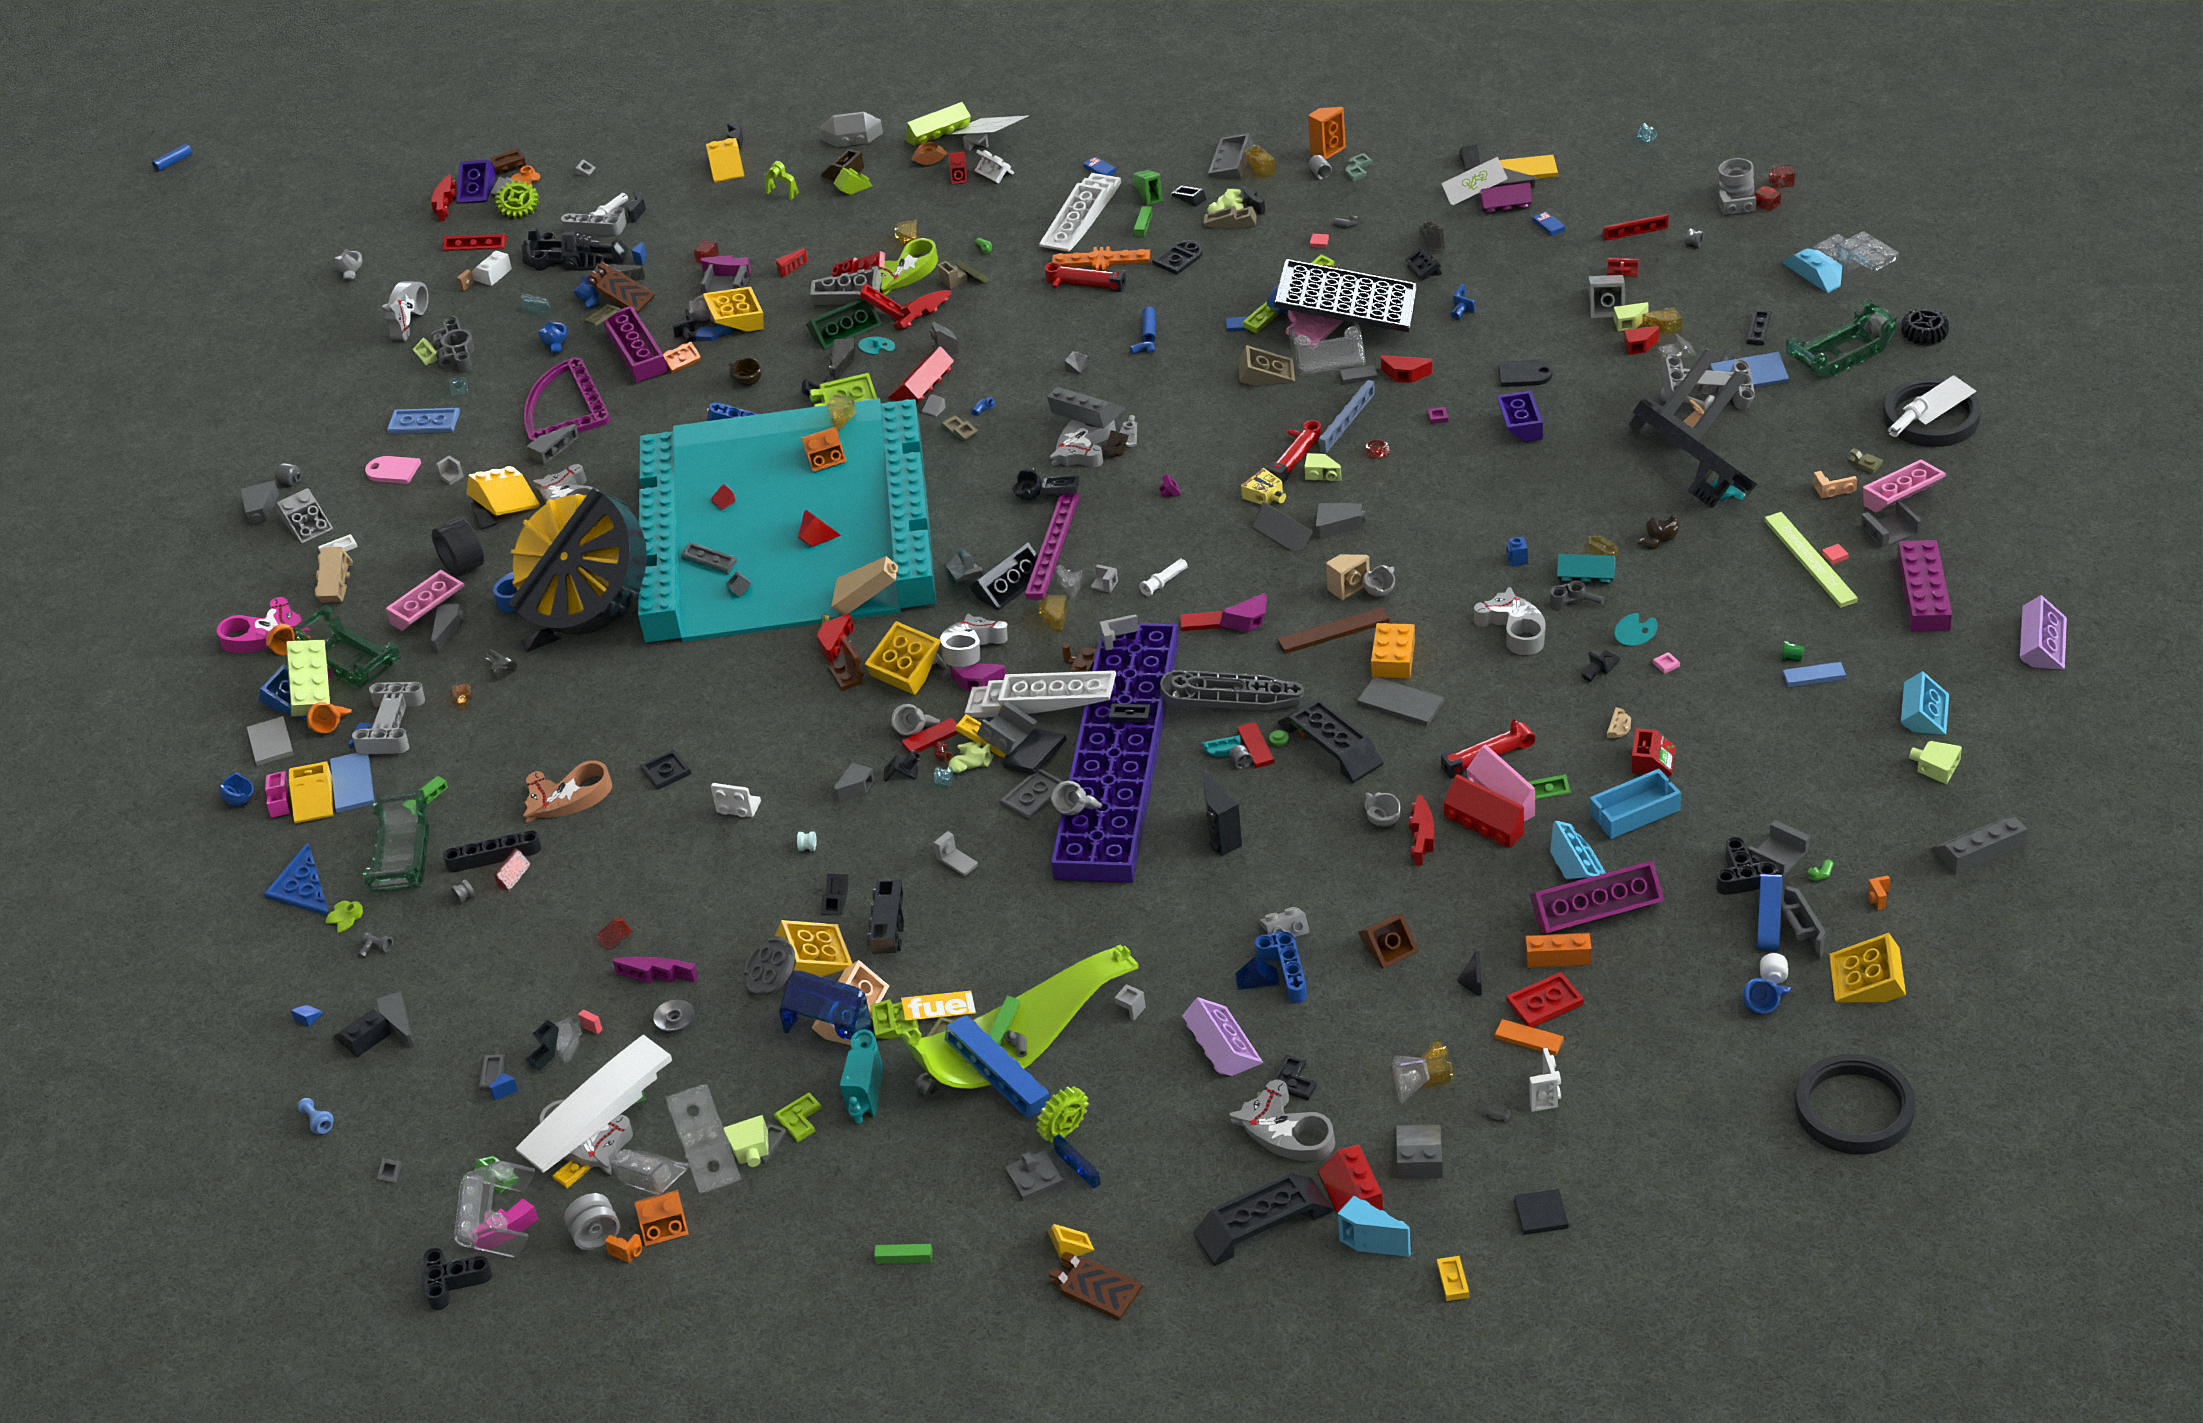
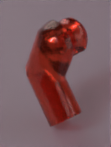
[934,741,952,761]

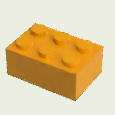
[1371,623,1415,678]

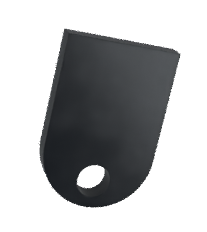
[1152,240,1203,275]
[1499,360,1553,387]

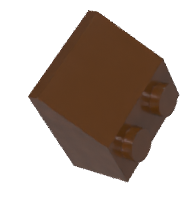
[1358,913,1419,968]

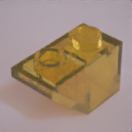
[1244,145,1276,179]
[1642,307,1682,334]
[827,394,856,432]
[1420,1038,1454,1088]

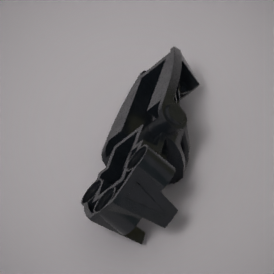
[521,228,629,271]

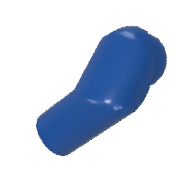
[971,397,995,416]

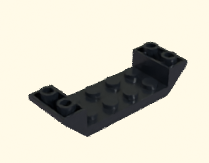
[1278,699,1383,783]
[1193,1173,1333,1266]

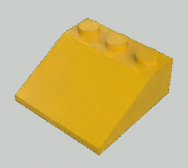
[703,287,764,332]
[466,467,540,515]
[865,621,941,695]
[775,920,853,981]
[1829,933,1906,1002]

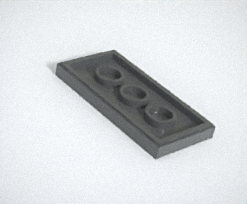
[1357,676,1444,726]

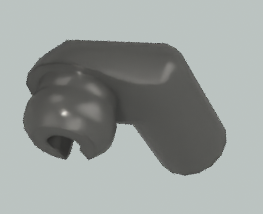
[1333,215,1358,228]
[1004,1030,1027,1057]

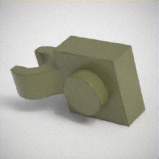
[1848,448,1883,474]

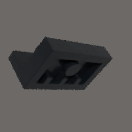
[1405,247,1442,280]

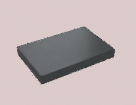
[1000,768,1064,820]

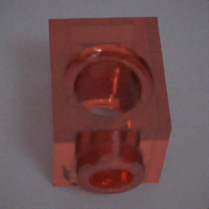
[1769,165,1795,188]

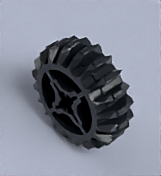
[1901,308,1949,345]

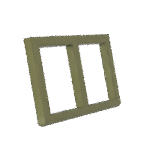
[585,304,620,326]

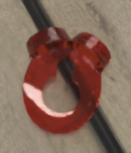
[1366,439,1391,459]

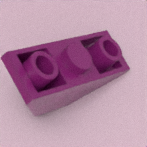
[1220,593,1267,632]
[949,663,1006,691]

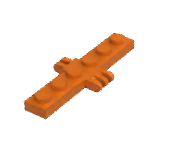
[1052,246,1150,272]

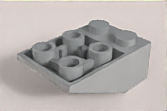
[277,488,333,543]

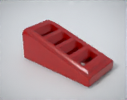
[776,248,807,277]

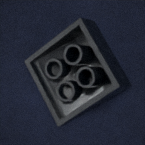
[1202,770,1242,856]

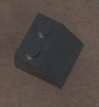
[333,1009,391,1058]

